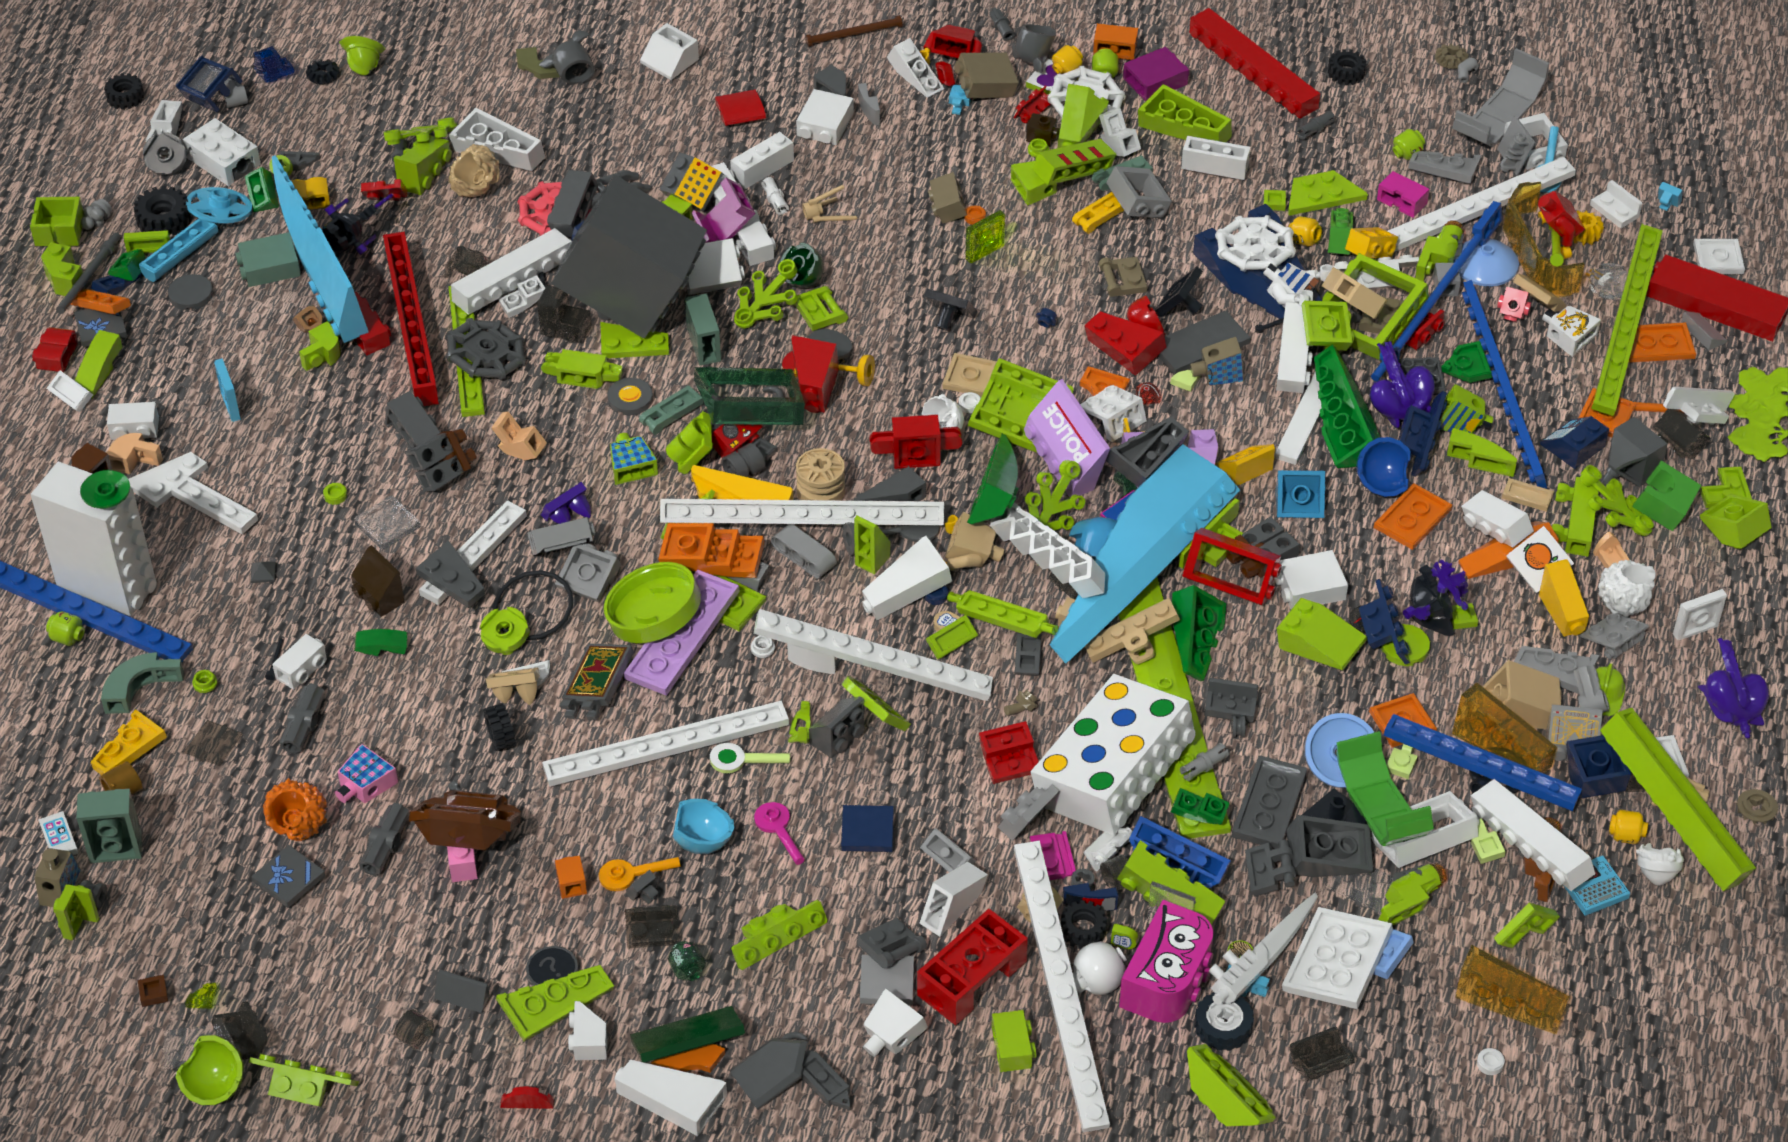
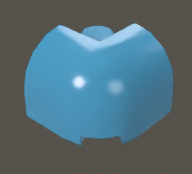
[1069,517,1117,561]

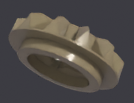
[1435,43,1469,69]
[1736,789,1778,825]

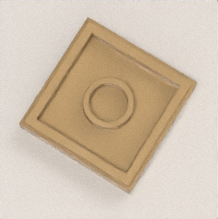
[942,353,997,397]

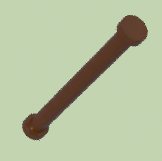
[805,15,903,47]

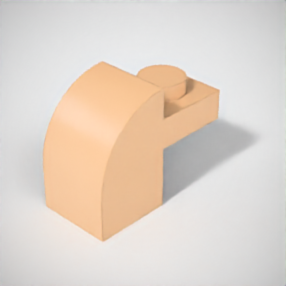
[491,411,547,460]
[106,433,163,474]

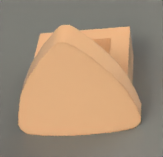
[1593,532,1630,568]

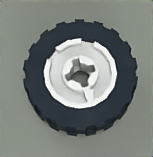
[1194,992,1254,1051]

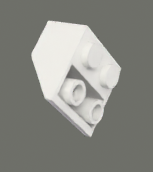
[640,23,699,80]

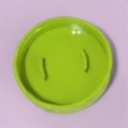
[604,562,701,643]

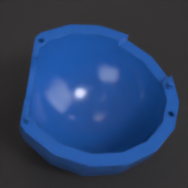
[1356,437,1411,497]

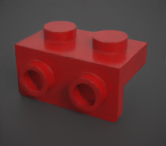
[1398,309,1445,350]

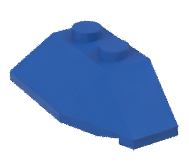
[1129,816,1231,889]

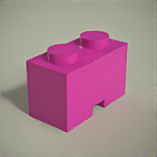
[1377,171,1429,218]

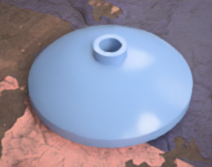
[1453,238,1519,286]
[1305,713,1374,788]

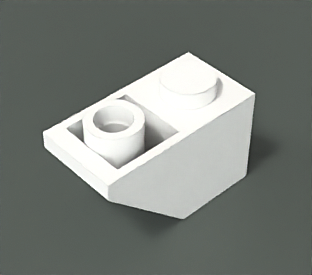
[568,1001,608,1060]

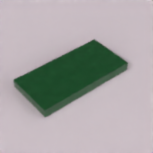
[630,1006,745,1063]

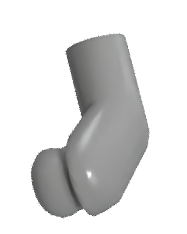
[1458,58,1479,83]

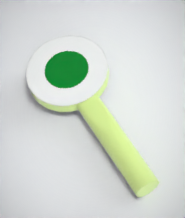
[710,743,790,773]

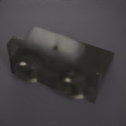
[625,905,679,949]

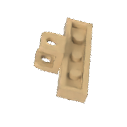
[1085,598,1180,664]

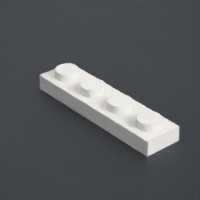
[171,475,258,535]

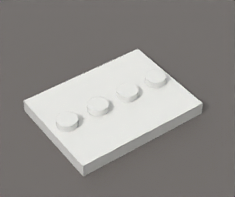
[1282,907,1393,1009]

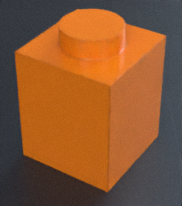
[555,855,587,899]

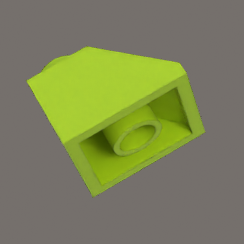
[1700,494,1772,549]

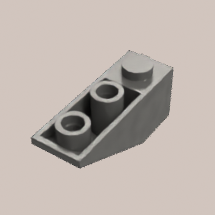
[854,466,926,501]

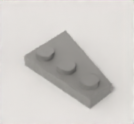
[1408,151,1482,184]
[1514,646,1599,694]

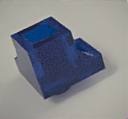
[253,46,294,83]

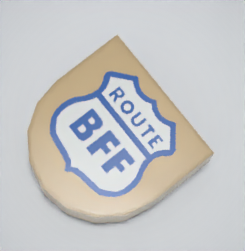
[934,611,960,631]

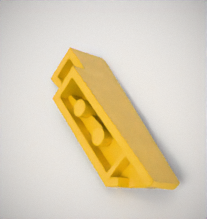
[691,465,793,500]

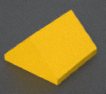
[1215,444,1275,486]

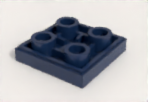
[841,805,893,852]

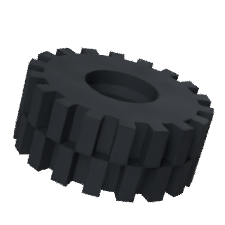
[133,186,191,236]

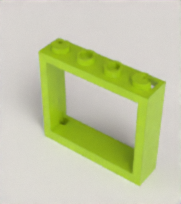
[1322,253,1429,361]

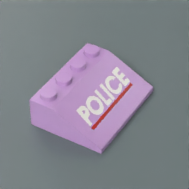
[1024,379,1110,497]

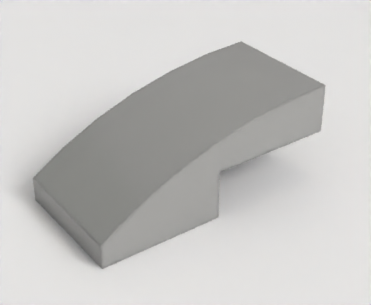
[858,83,880,125]

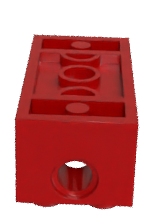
[917,909,1028,1026]

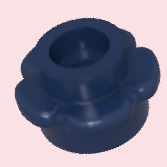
[1036,308,1057,328]

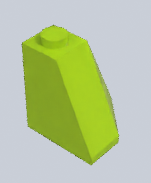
[1057,84,1109,148]

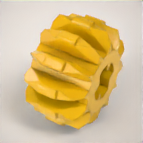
[1574,210,1604,246]

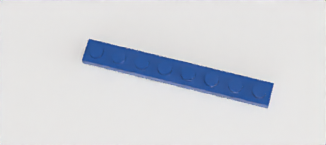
[1383,714,1582,811]

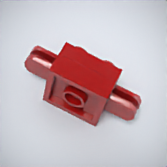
[869,415,963,469]

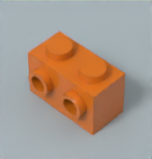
[1093,23,1138,60]

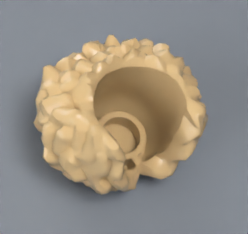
[448,144,500,197]

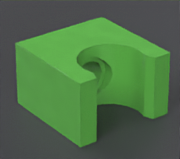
[1632,460,1701,531]

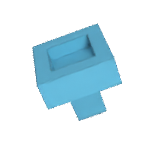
[1658,182,1682,211]

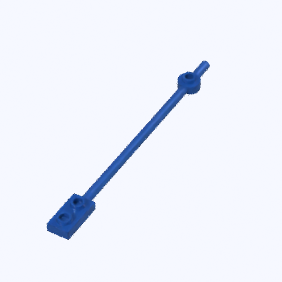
[1371,201,1503,382]

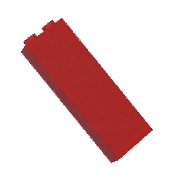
[1646,254,1788,342]

